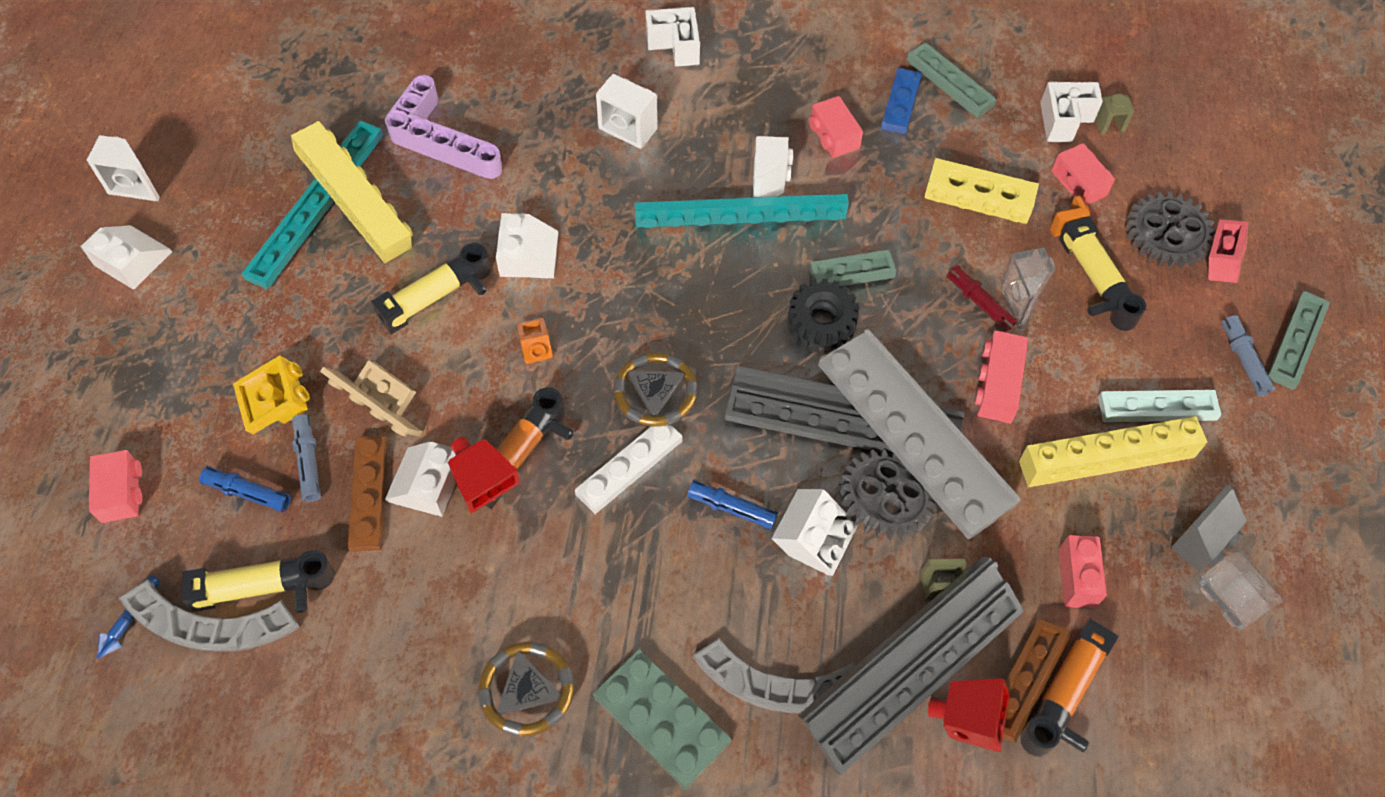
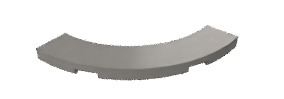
[119,579,300,652]
[693,638,856,713]

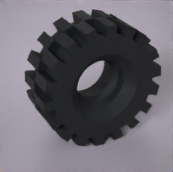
[787,279,859,352]

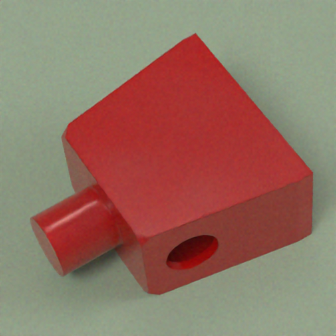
[448,437,520,514]
[928,679,1010,752]

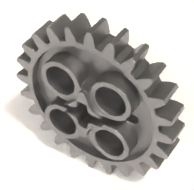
[1125,192,1216,269]
[838,450,936,541]

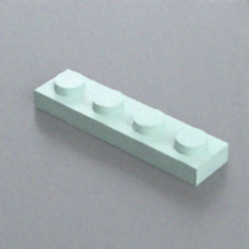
[1098,390,1221,422]

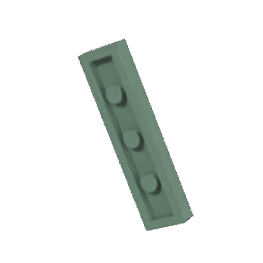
[907,42,997,119]
[1268,290,1330,390]

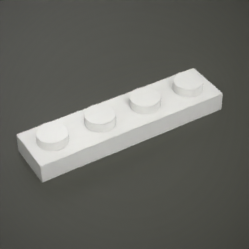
[575,425,682,514]

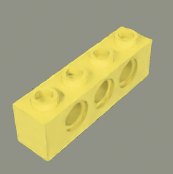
[924,158,1039,224]

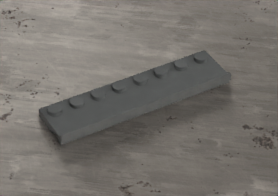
[725,366,964,455]
[798,557,1024,775]

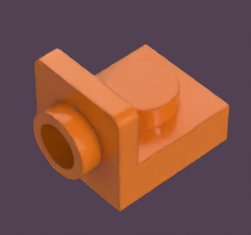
[1050,196,1090,237]
[516,318,553,364]

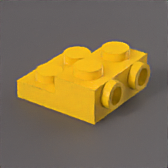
[233,355,310,434]

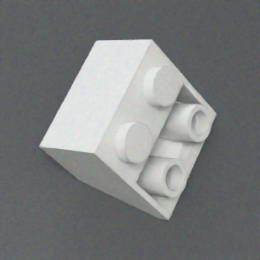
[771,489,858,576]

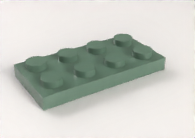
[593,649,732,790]

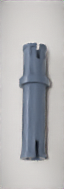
[1221,315,1275,397]
[291,414,321,502]

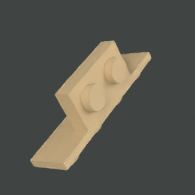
[320,360,423,437]

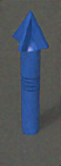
[97,575,161,659]

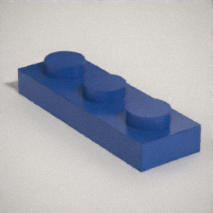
[881,68,922,134]

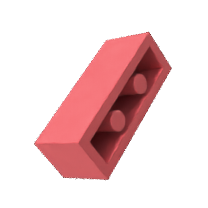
[974,330,1028,424]

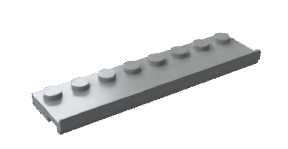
[818,329,1020,540]

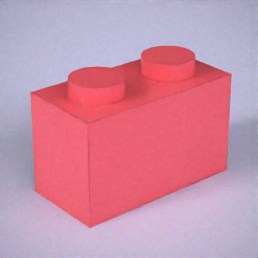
[809,96,863,158]
[1052,143,1115,205]
[1208,219,1248,283]
[89,450,143,523]
[1059,535,1107,608]

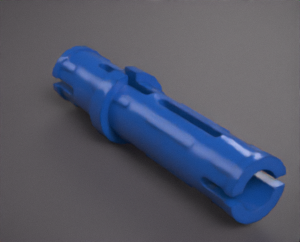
[199,466,291,513]
[687,480,778,530]

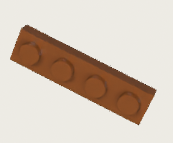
[348,436,388,552]
[1003,619,1070,743]

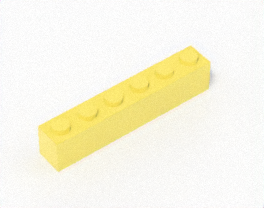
[291,121,413,264]

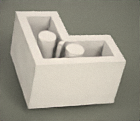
[645,7,700,66]
[1040,82,1103,142]

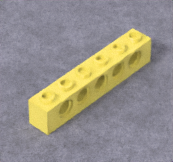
[1019,416,1207,487]

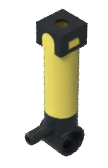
[1059,216,1146,331]
[371,243,490,335]
[182,550,335,613]

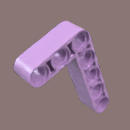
[385,75,503,179]

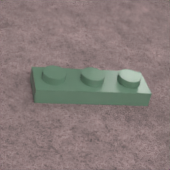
[810,250,897,287]

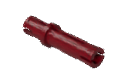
[946,265,1018,333]

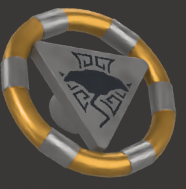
[613,352,698,427]
[478,642,574,737]

